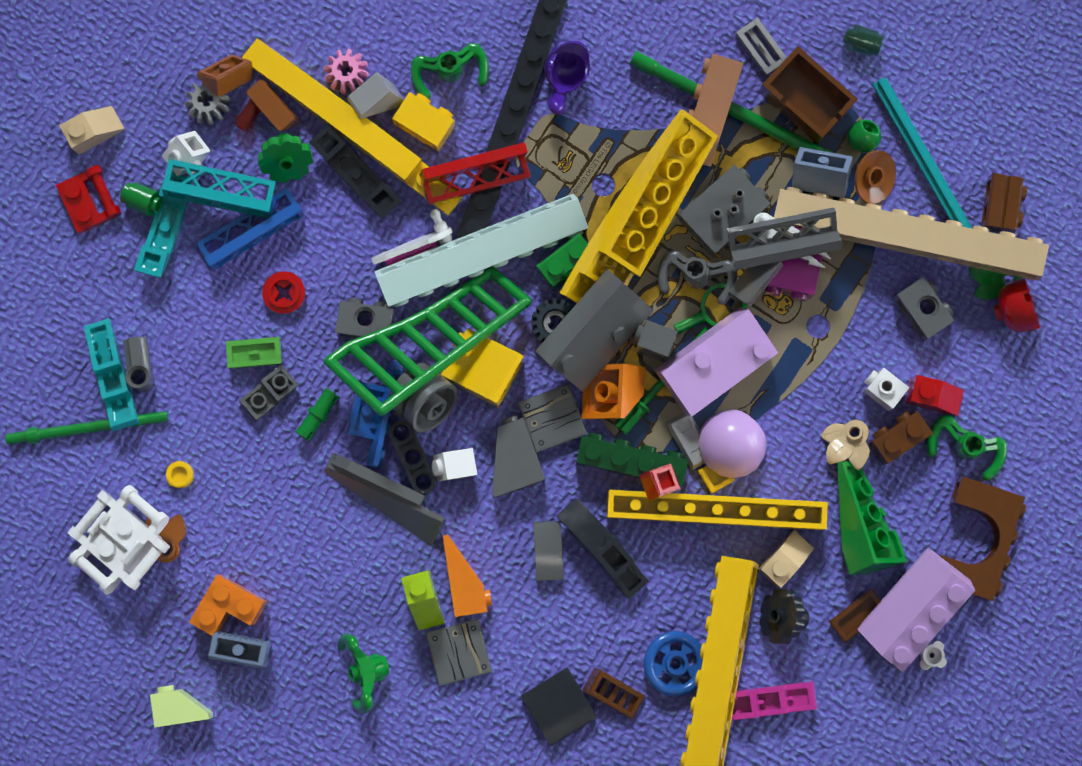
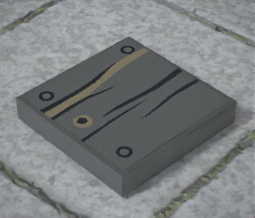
[518,384,587,453]
[426,619,492,686]

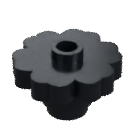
[759,588,810,645]

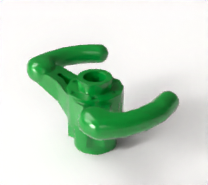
[410,43,489,99]
[927,415,1007,481]
[337,633,389,714]

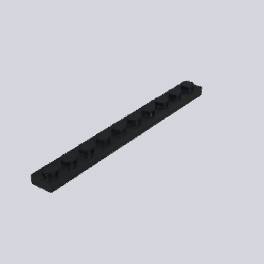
[456,0,567,238]

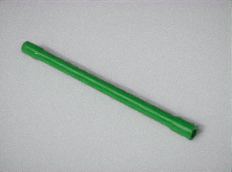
[629,50,834,153]

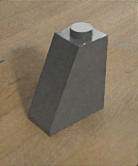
[492,416,545,499]

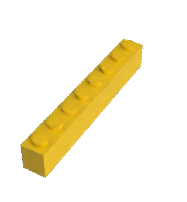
[606,490,828,530]
[680,556,759,766]

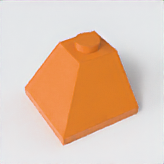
[581,364,646,419]

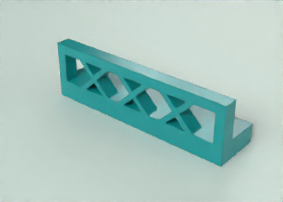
[162,159,276,219]

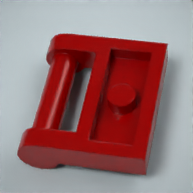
[56,165,122,234]

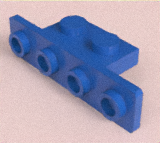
[346,360,402,467]

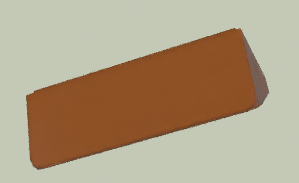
[197,54,253,97]
[247,80,300,131]

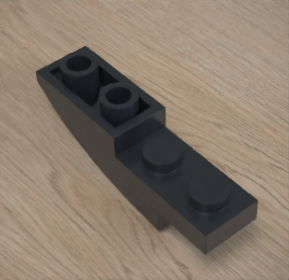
[556,498,649,599]

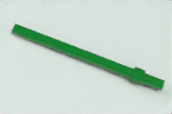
[5,411,169,445]

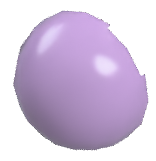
[699,409,767,478]

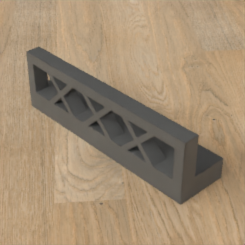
[727,207,842,270]

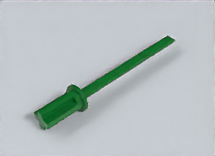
[614,327,708,435]

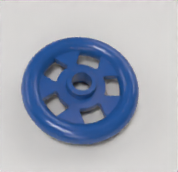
[643,631,703,697]

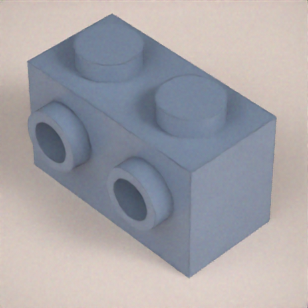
[792,147,853,198]

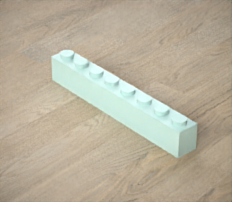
[374,194,588,307]

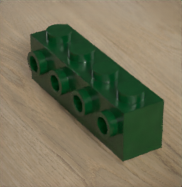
[576,433,688,488]

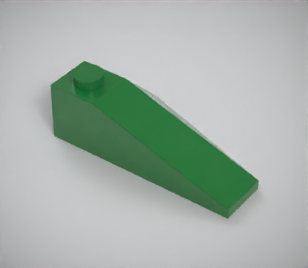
[837,461,907,575]

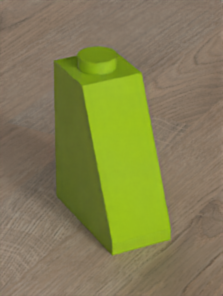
[401,570,445,630]

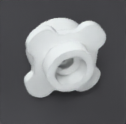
[919,641,947,670]

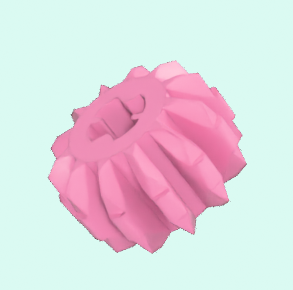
[324,49,369,95]

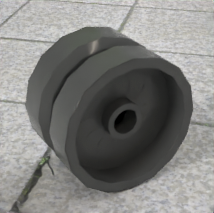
[389,363,458,433]

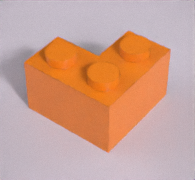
[189,574,268,636]

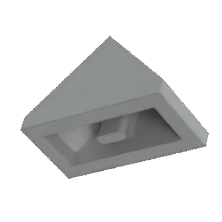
[347,72,404,119]

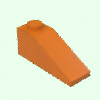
[443,535,492,617]

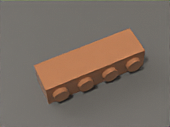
[689,54,744,167]

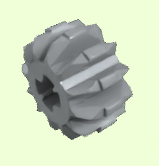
[184,82,230,125]

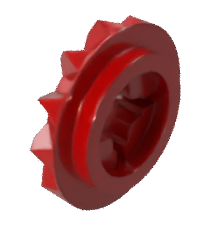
[262,271,305,314]

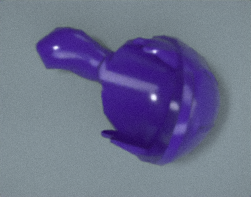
[544,41,590,115]

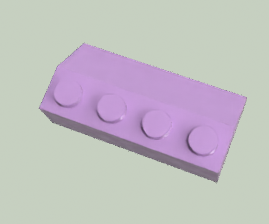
[858,548,975,672]

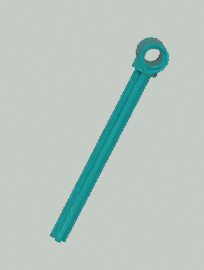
[872,77,972,228]

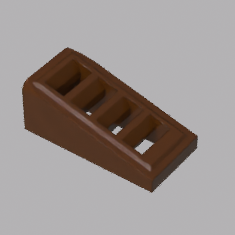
[582,667,645,719]

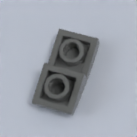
[239,365,299,422]
[533,521,563,581]

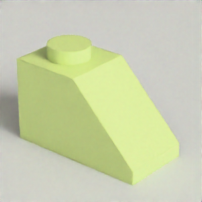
[150,685,213,728]

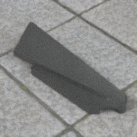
[324,452,445,545]

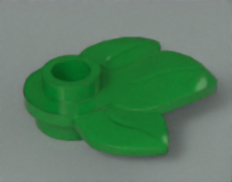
[969,267,1021,300]

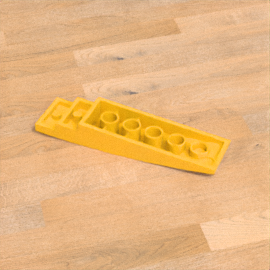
[560,109,718,304]

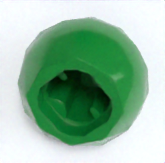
[847,119,882,153]

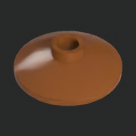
[855,150,896,204]

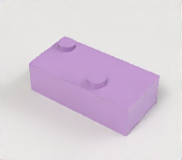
[654,307,778,417]

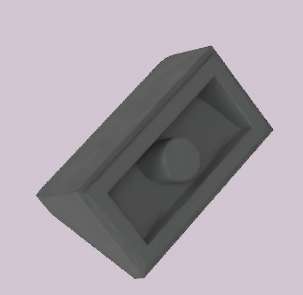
[728,261,783,308]

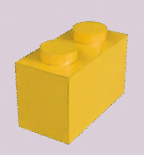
[392,92,455,152]

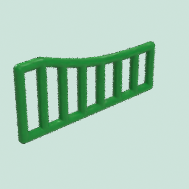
[324,266,532,416]

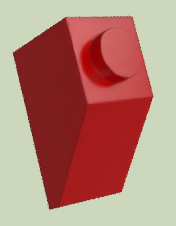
[905,375,964,416]

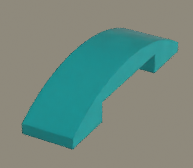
[134,172,192,279]

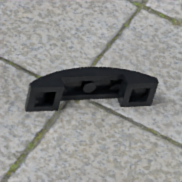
[309,124,402,219]

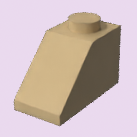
[59,106,125,155]
[758,530,814,588]

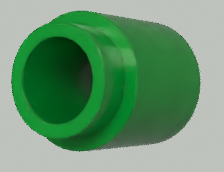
[120,182,163,216]

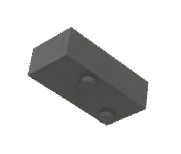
[536,269,654,392]

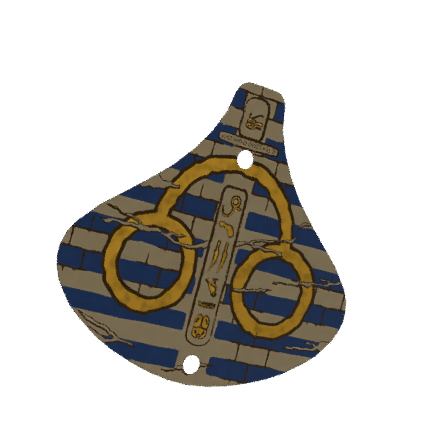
[516,103,881,452]

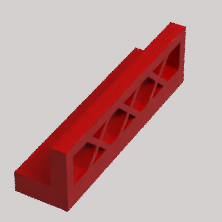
[419,142,531,205]

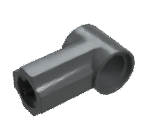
[123,336,155,392]

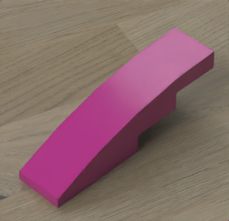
[732,681,818,720]

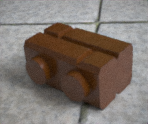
[981,173,1027,233]

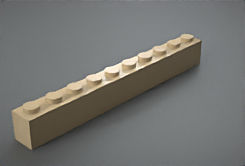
[774,187,1049,281]

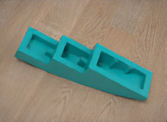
[84,318,139,431]

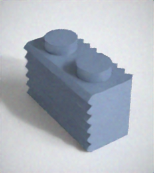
[208,631,271,669]

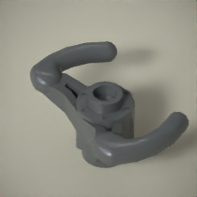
[658,251,738,305]

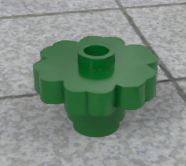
[258,133,313,183]

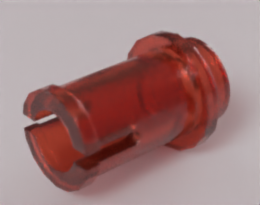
[234,98,261,132]

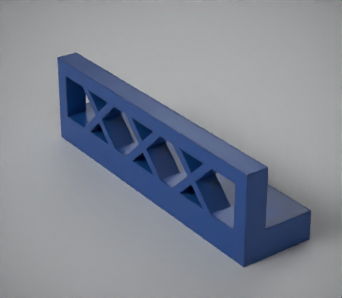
[197,187,304,271]

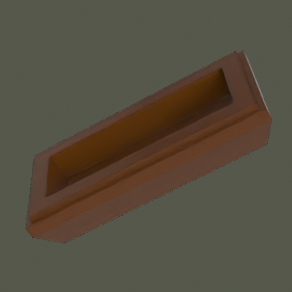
[828,589,881,643]

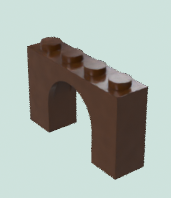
[937,476,1026,601]

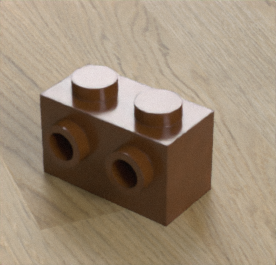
[868,411,933,465]

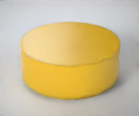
[166,461,194,489]

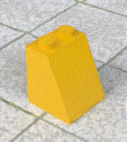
[441,328,524,408]

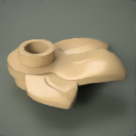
[821,420,870,470]

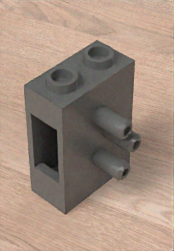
[677,165,771,257]

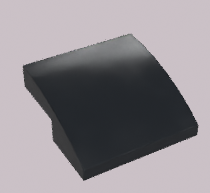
[521,667,598,746]

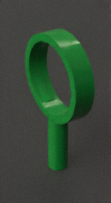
[673,283,746,334]

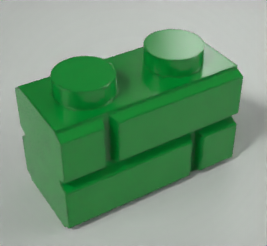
[536,234,588,291]

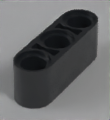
[389,420,437,495]

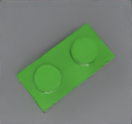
[226,337,283,369]

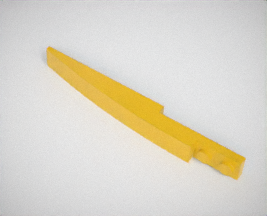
[242,38,464,216]

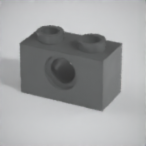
[893,277,954,342]
[335,298,395,341]
[632,320,678,362]

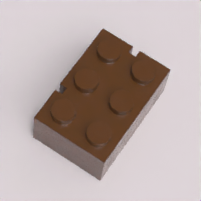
[759,46,858,145]

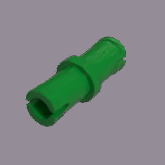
[295,388,340,442]

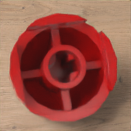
[993,278,1041,332]

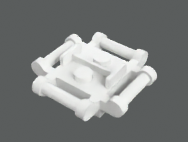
[68,485,170,595]

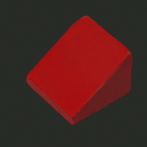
[640,464,680,501]

